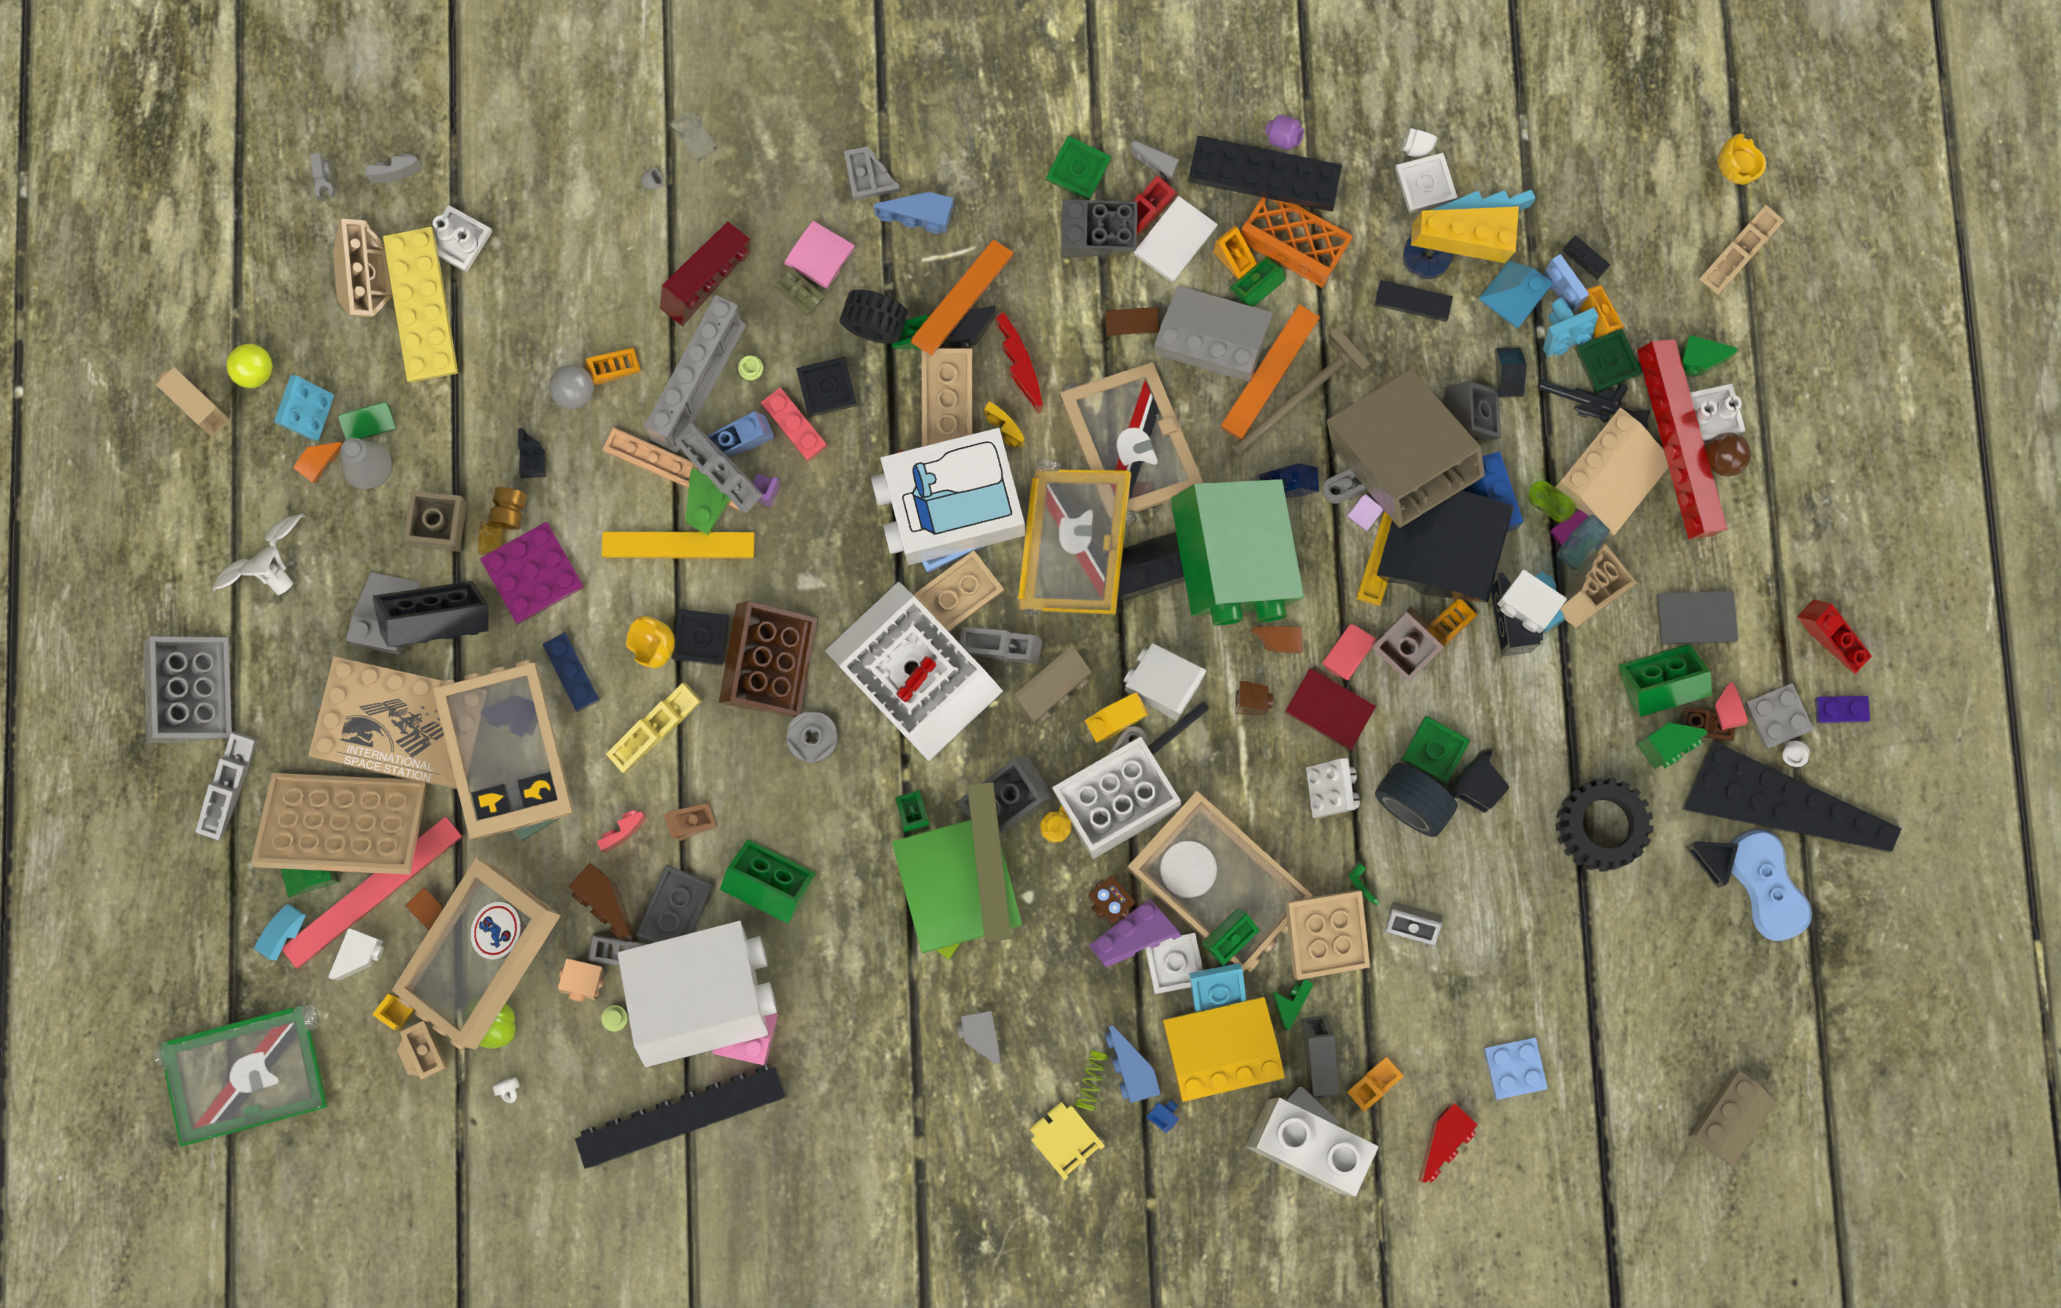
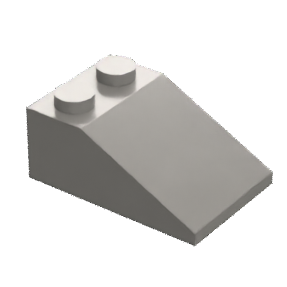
[346,572,421,656]

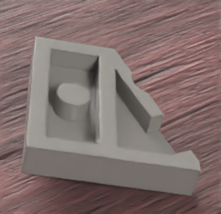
[844,146,900,200]

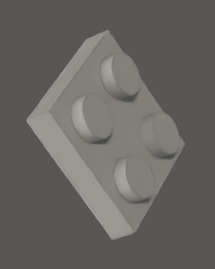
[1744,683,1814,750]

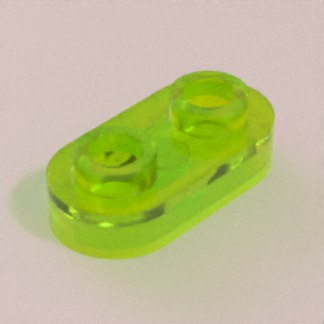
[1528,481,1575,522]

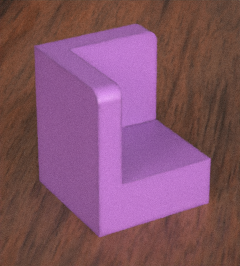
[753,473,781,507]

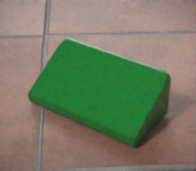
[1230,256,1286,307]
[338,402,396,440]
[1202,908,1260,966]

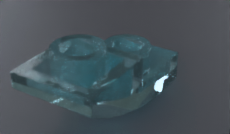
[1556,515,1610,570]

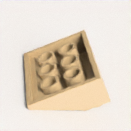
[1554,408,1669,536]

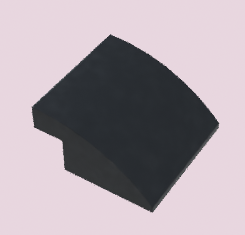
[1377,491,1514,603]

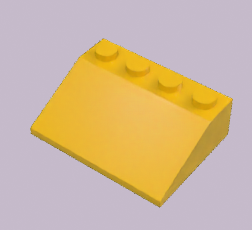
[1163,997,1285,1102]

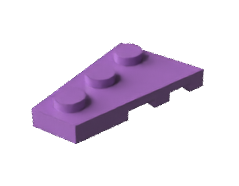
[1089,899,1182,967]

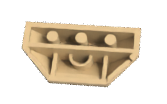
[333,219,392,317]

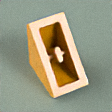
[1213,226,1257,279]

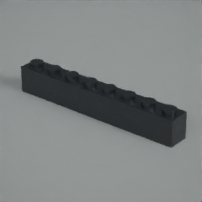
[575,1064,787,1169]

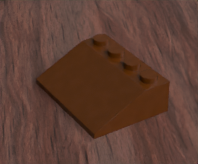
[718,601,817,717]

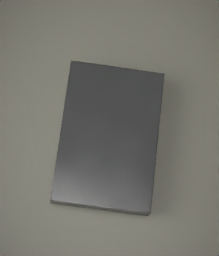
[1656,591,1738,645]
[635,864,714,943]

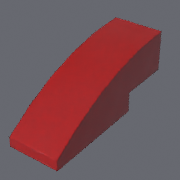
[1132,175,1178,237]

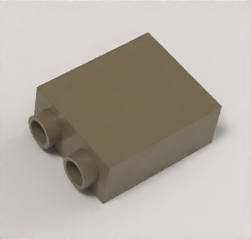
[1327,369,1485,528]

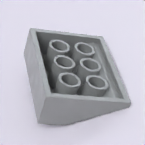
[1154,286,1273,383]
[144,636,232,743]

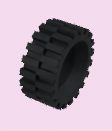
[1555,778,1654,872]

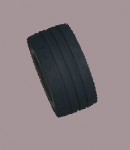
[1375,763,1458,837]

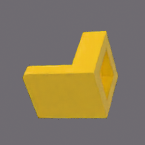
[372,993,415,1031]

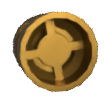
[487,487,528,530]

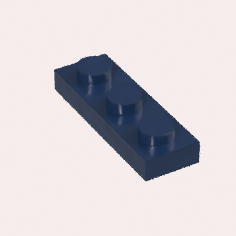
[542,632,600,712]

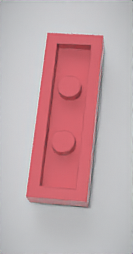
[761,387,827,462]

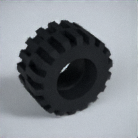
[839,289,908,344]

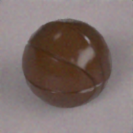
[1706,432,1751,477]

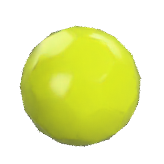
[226,344,273,388]

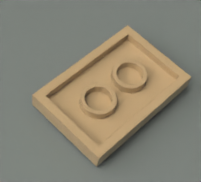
[913,550,1004,632]

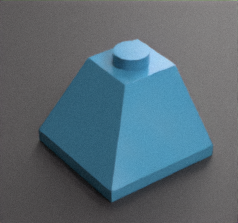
[1479,261,1553,329]

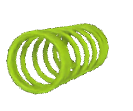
[1075,1050,1109,1111]

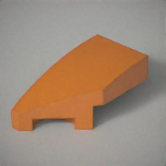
[293,442,343,483]

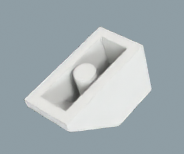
[328,928,384,981]

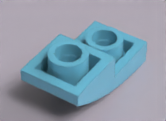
[254,904,306,961]

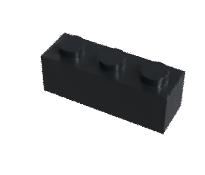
[1562,235,1611,280]

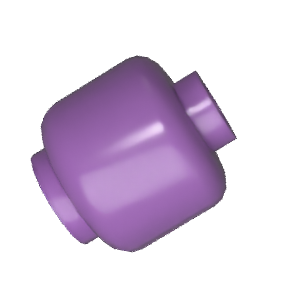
[1266,114,1304,150]

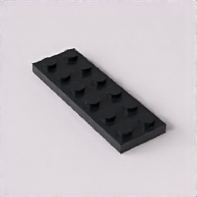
[1188,135,1342,212]

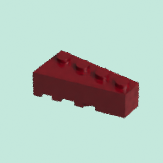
[660,221,750,327]

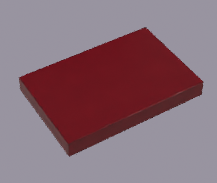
[1284,668,1376,751]

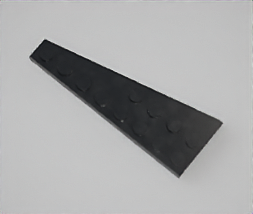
[1682,741,1902,853]

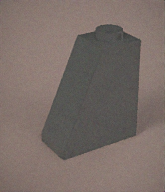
[1300,1016,1339,1098]

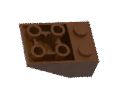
[568,863,636,942]

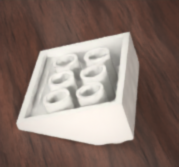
[1052,737,1181,859]

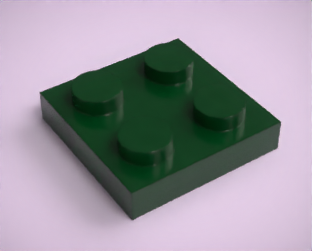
[1575,329,1642,393]

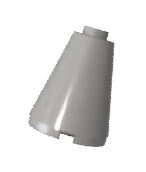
[341,438,392,490]

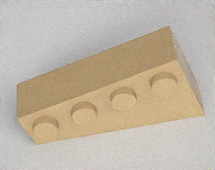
[1560,544,1637,628]

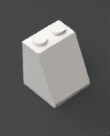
[1124,643,1206,722]

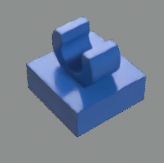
[1146,1099,1179,1134]

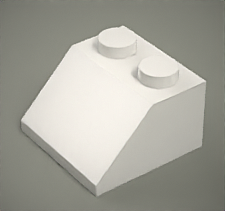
[1497,569,1567,633]

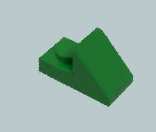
[1272,979,1314,1031]

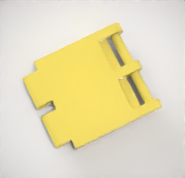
[1029,1102,1105,1180]

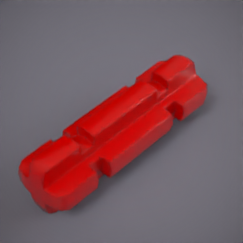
[896,656,936,702]

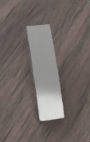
[674,422,762,513]
[195,731,258,840]

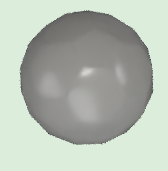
[549,365,594,410]

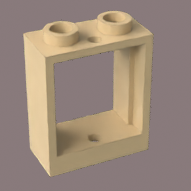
[156,367,231,438]

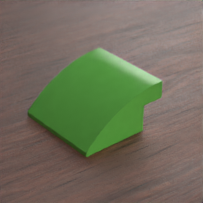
[892,820,1022,954]

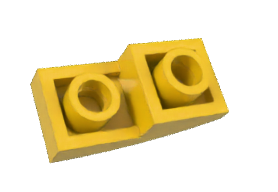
[984,401,1025,449]

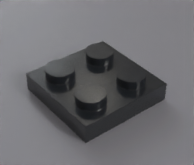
[796,357,857,418]
[672,609,730,666]

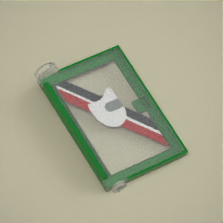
[154,1003,328,1147]

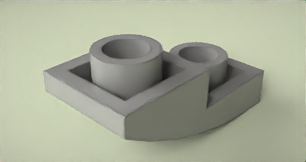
[366,154,422,183]

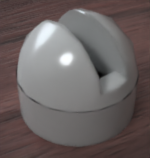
[641,168,663,190]

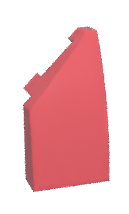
[1714,682,1748,730]

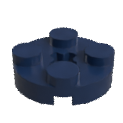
[1403,235,1453,279]

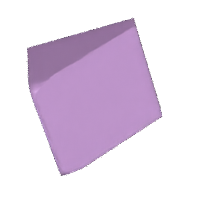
[1347,494,1384,532]

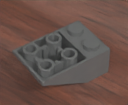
[1061,200,1137,257]

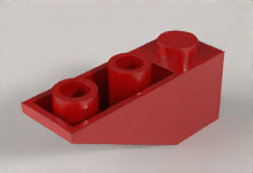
[1797,599,1872,674]
[1419,1103,1478,1183]

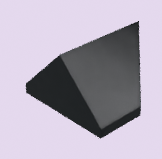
[1686,841,1739,888]

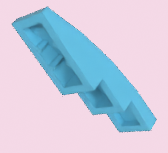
[1433,190,1535,210]

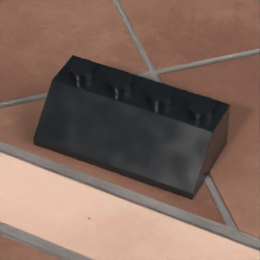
[1103,532,1185,603]
[373,581,489,647]

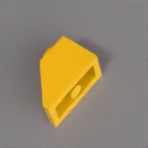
[1084,692,1149,743]

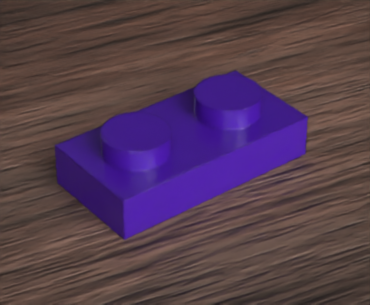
[1815,696,1870,723]

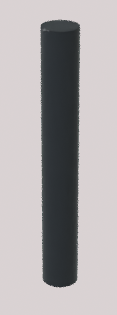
[1148,702,1209,755]

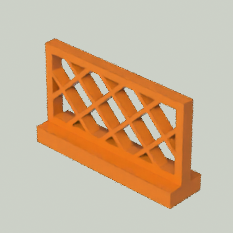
[1240,197,1353,288]

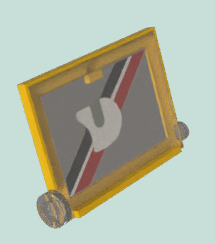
[1018,460,1131,617]

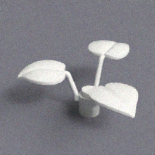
[212,513,305,595]

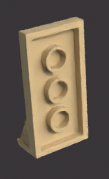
[922,349,972,447]

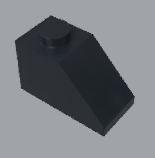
[949,306,996,349]

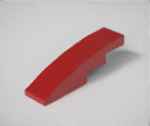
[996,312,1043,414]

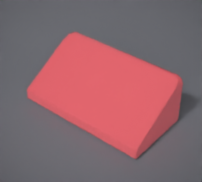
[1323,624,1377,680]

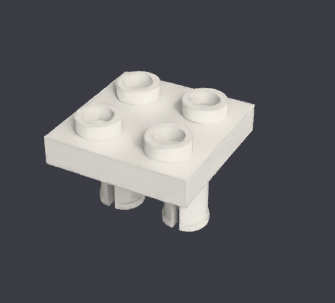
[433,205,493,273]
[1690,384,1746,442]
[1306,759,1360,818]

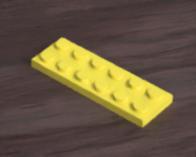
[383,227,458,383]

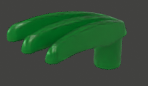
[1348,862,1380,906]

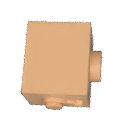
[558,958,604,1002]

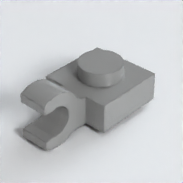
[310,153,335,200]

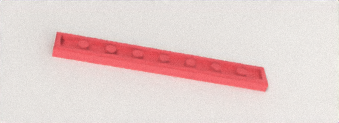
[282,816,463,969]

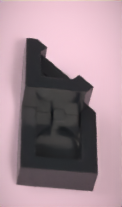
[518,428,546,478]

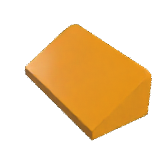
[1579,285,1625,338]

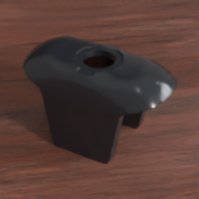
[1447,748,1509,813]

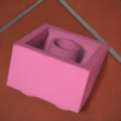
[712,1014,778,1065]

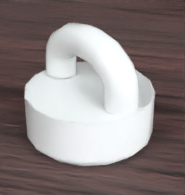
[1782,741,1810,767]
[492,1077,520,1103]

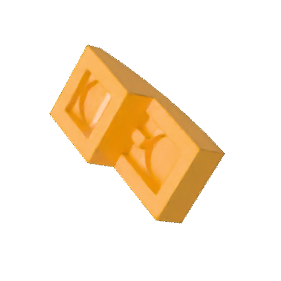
[1347,1056,1404,1112]

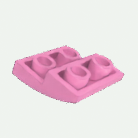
[785,221,855,289]

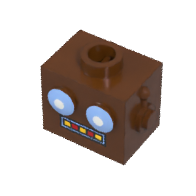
[1088,875,1136,924]

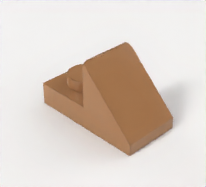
[664,803,717,841]

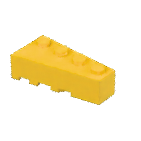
[1411,206,1519,263]

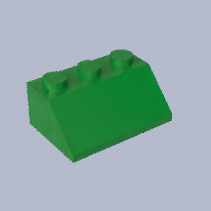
[1618,644,1712,717]
[719,839,816,924]

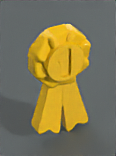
[1040,805,1071,843]

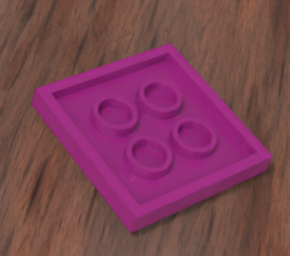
[480,521,584,625]

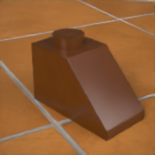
[1235,681,1273,715]

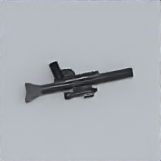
[1538,380,1650,430]

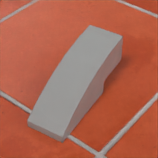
[959,627,1042,664]

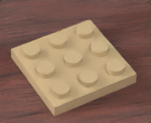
[1285,890,1370,980]

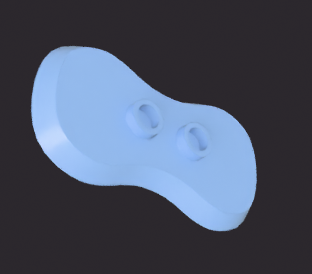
[1730,829,1812,941]

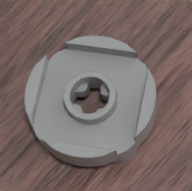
[787,712,838,764]

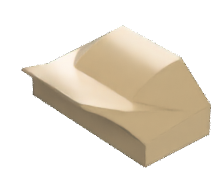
[397,1021,447,1080]

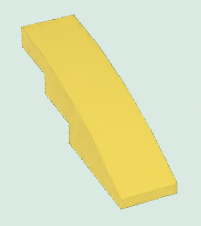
[606,683,702,773]

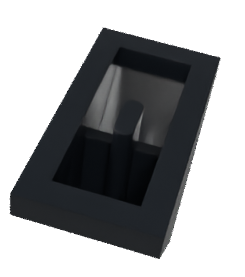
[1495,348,1527,398]

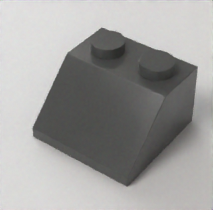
[1444,381,1501,440]

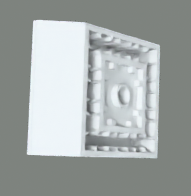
[825,582,1003,761]

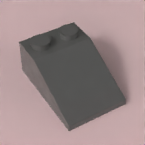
[958,756,1055,835]

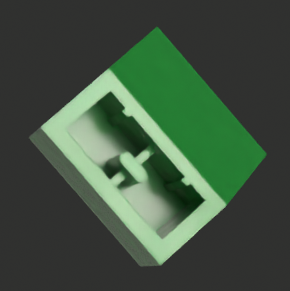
[1636,723,1707,769]

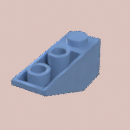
[874,192,954,234]
[707,411,775,458]
[1105,1025,1161,1103]

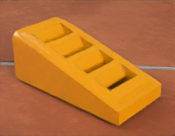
[584,347,641,386]
[1430,599,1477,646]

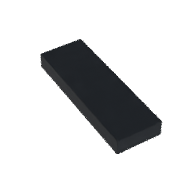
[1374,280,1453,322]

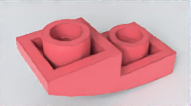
[597,810,646,853]

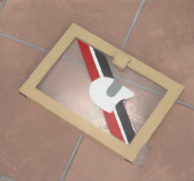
[1060,362,1203,527]

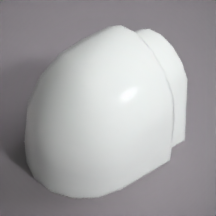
[1402,128,1437,157]

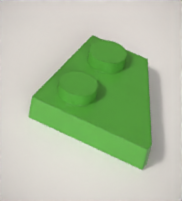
[686,468,731,536]

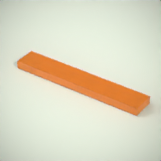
[911,239,1014,356]
[1220,304,1320,440]

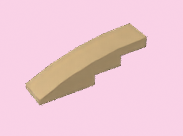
[1699,205,1785,295]

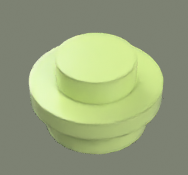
[738,356,763,381]
[601,1005,628,1032]

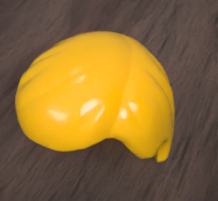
[1717,133,1766,185]
[626,616,675,669]

